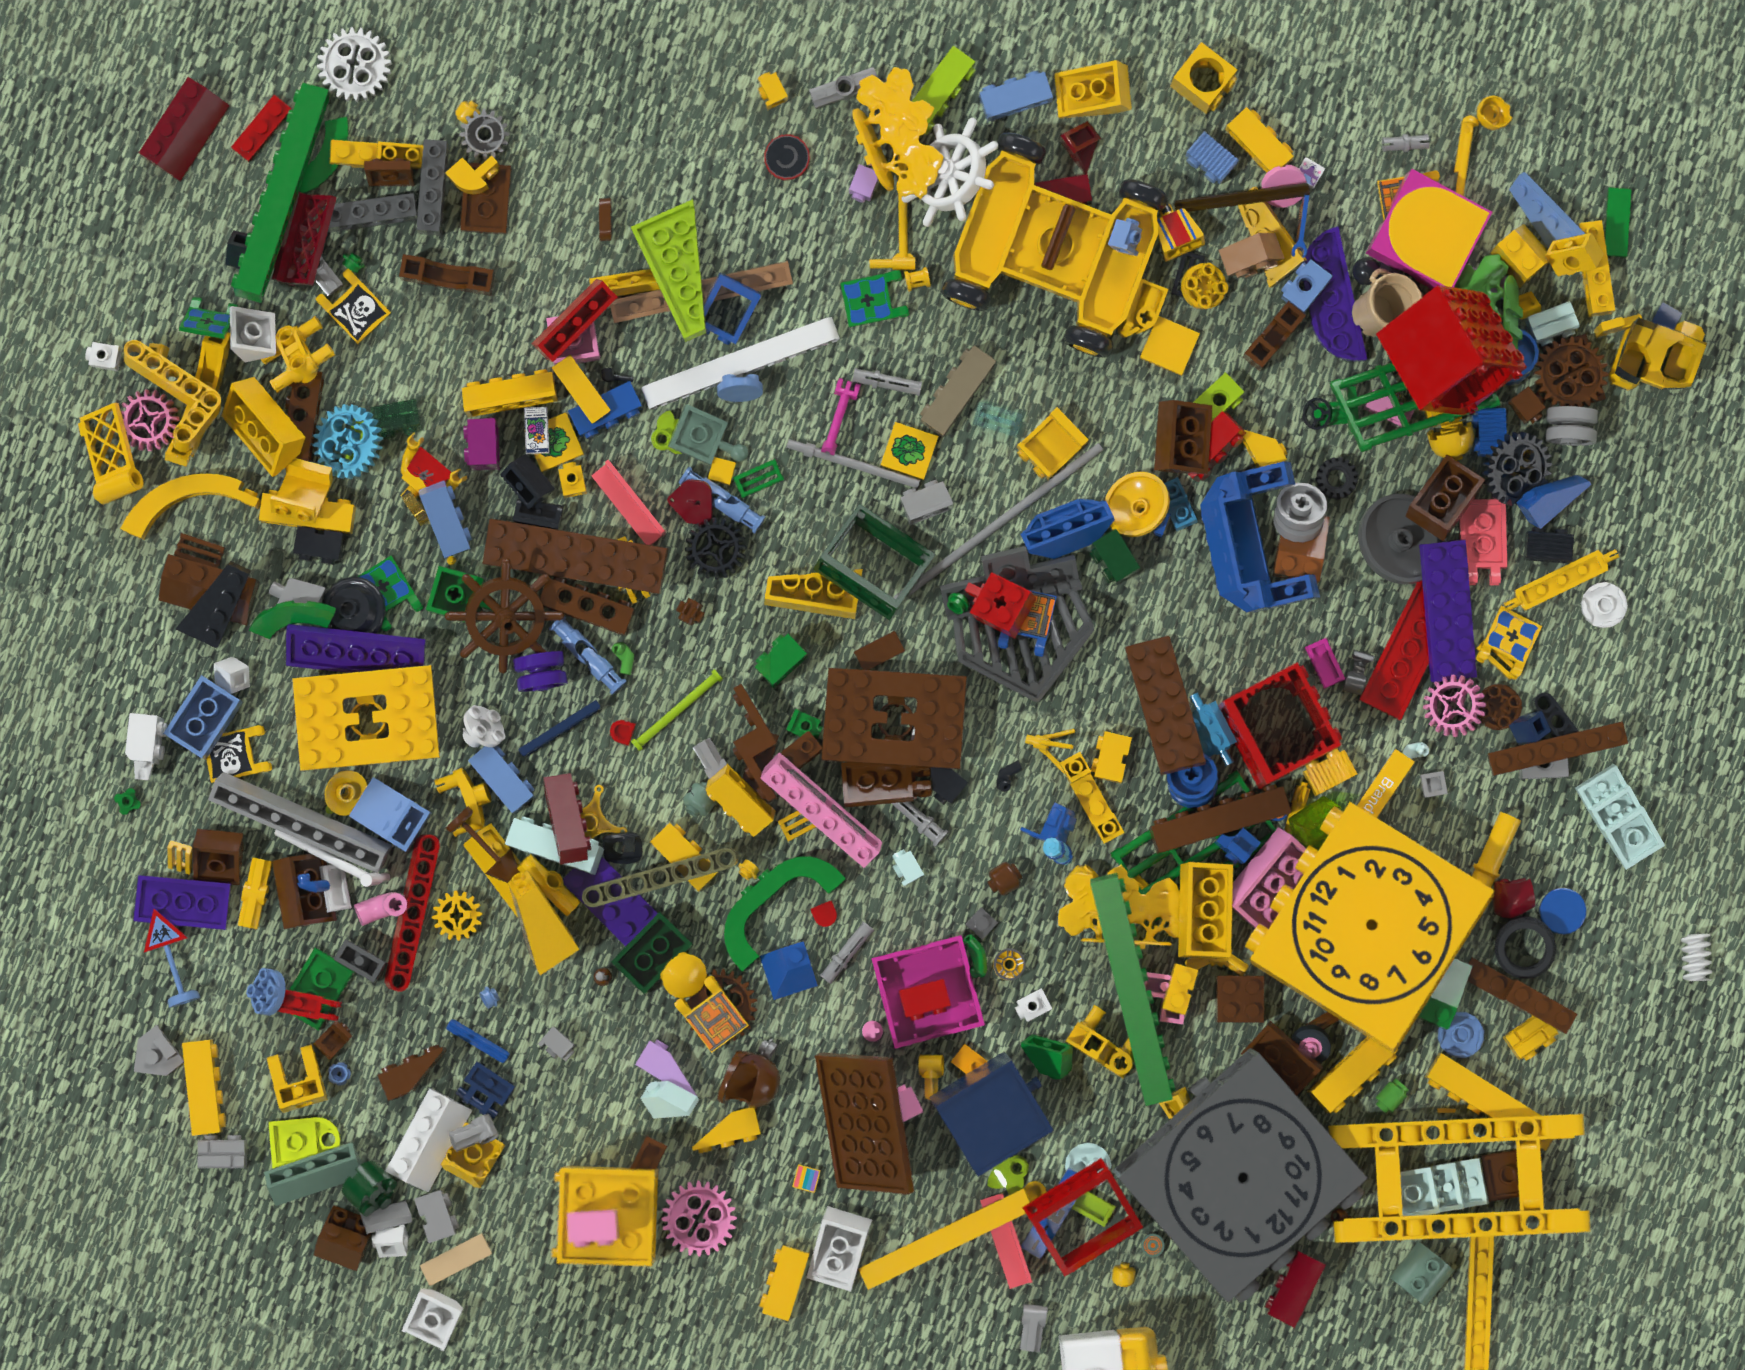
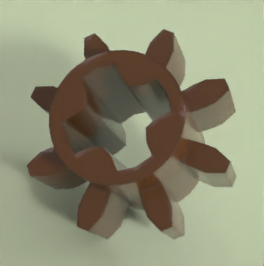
[676,598,705,626]

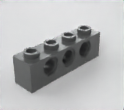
[416,139,449,236]
[323,193,418,233]

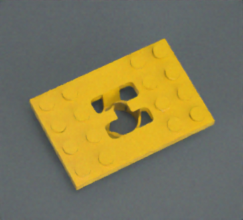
[292,665,440,771]

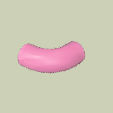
[354,892,407,926]

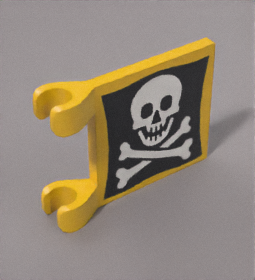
[316,269,391,344]
[206,725,272,783]

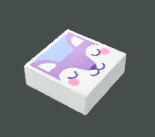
[1299,157,1325,189]

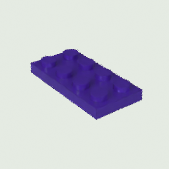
[563,857,658,947]
[133,875,231,930]

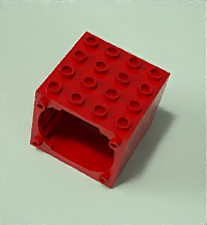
[1376,285,1527,415]
[1218,662,1342,789]

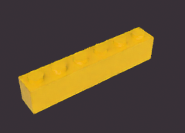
[1424,1053,1553,1151]

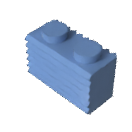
[1185,132,1239,184]

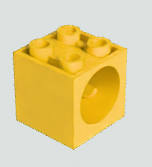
[1170,42,1237,114]

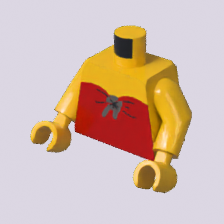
[400,432,467,504]

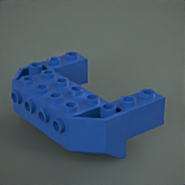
[1200,461,1320,613]

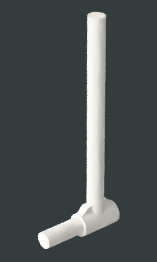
[274,830,390,887]

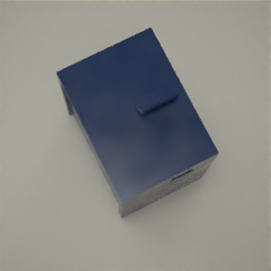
[929,1051,1054,1177]

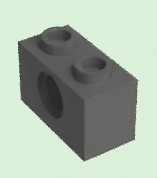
[334,939,388,983]

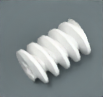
[1681,934,1712,981]

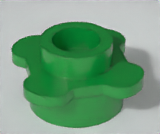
[342,253,365,273]
[114,788,141,815]

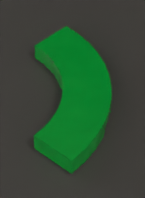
[299,117,349,194]
[249,601,336,639]

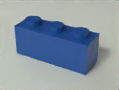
[568,381,643,439]

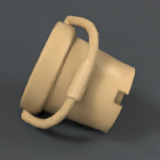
[1352,268,1422,337]

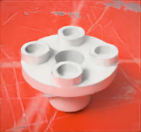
[463,705,505,747]

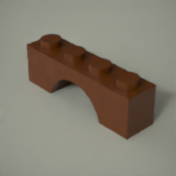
[399,254,495,296]

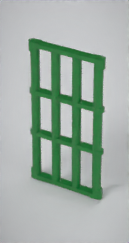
[1329,363,1500,452]
[1110,770,1276,922]

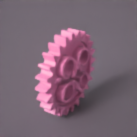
[661,1180,737,1257]

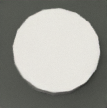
[1581,582,1628,628]

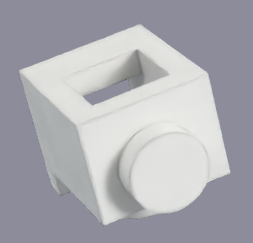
[85,342,122,371]
[1015,988,1052,1022]
[372,1224,408,1258]

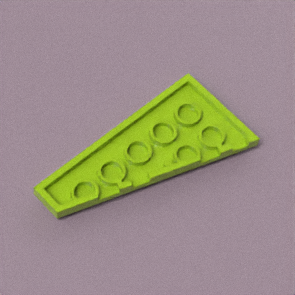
[631,199,706,342]

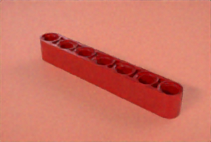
[385,834,440,992]

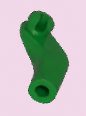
[963,934,987,979]

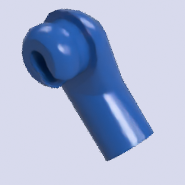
[297,874,330,893]

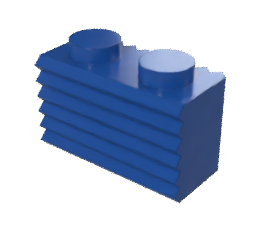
[1472,408,1507,457]

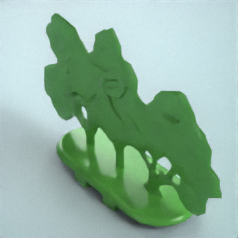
[1454,254,1523,350]

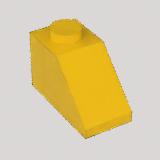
[1243,430,1288,468]

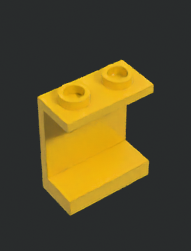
[270,458,333,524]

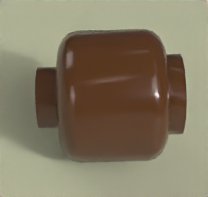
[987,862,1023,896]

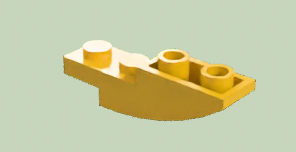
[330,140,423,169]

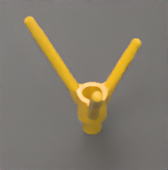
[1025,729,1075,774]

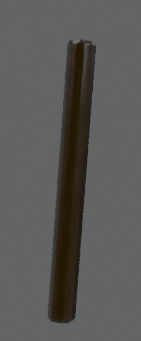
[1175,183,1310,212]

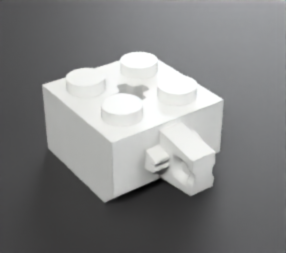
[125,713,167,780]

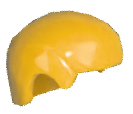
[1476,95,1512,130]

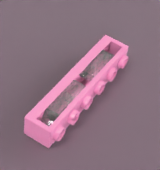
[761,752,882,868]

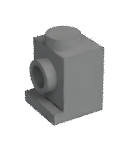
[538,1026,575,1062]

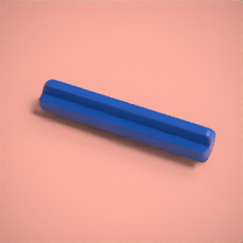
[446,1019,509,1063]

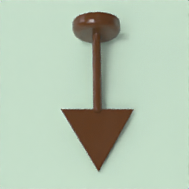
[445,806,520,883]

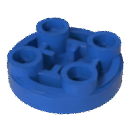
[1538,888,1586,935]

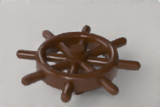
[445,558,564,674]

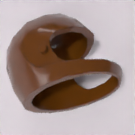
[717,1050,780,1108]

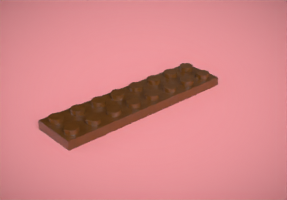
[482,519,669,594]

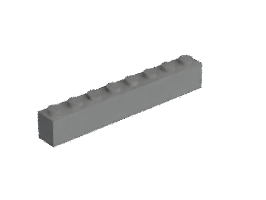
[208,772,392,873]

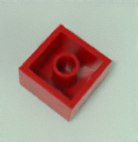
[898,979,951,1021]

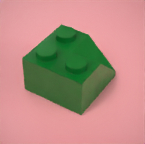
[755,634,807,688]

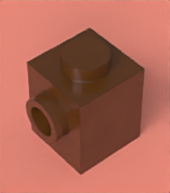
[1508,386,1546,424]

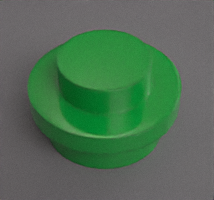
[947,593,970,614]

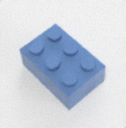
[163,675,244,760]

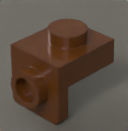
[313,1021,352,1060]

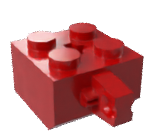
[965,572,1037,639]

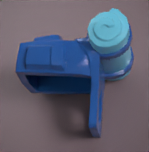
[1020,803,1077,865]

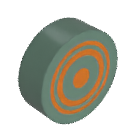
[1141,1233,1165,1257]

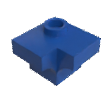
[1214,828,1261,865]

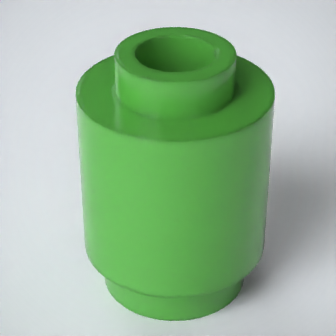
[1375,1078,1409,1113]

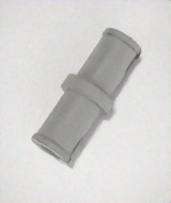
[1381,134,1429,152]

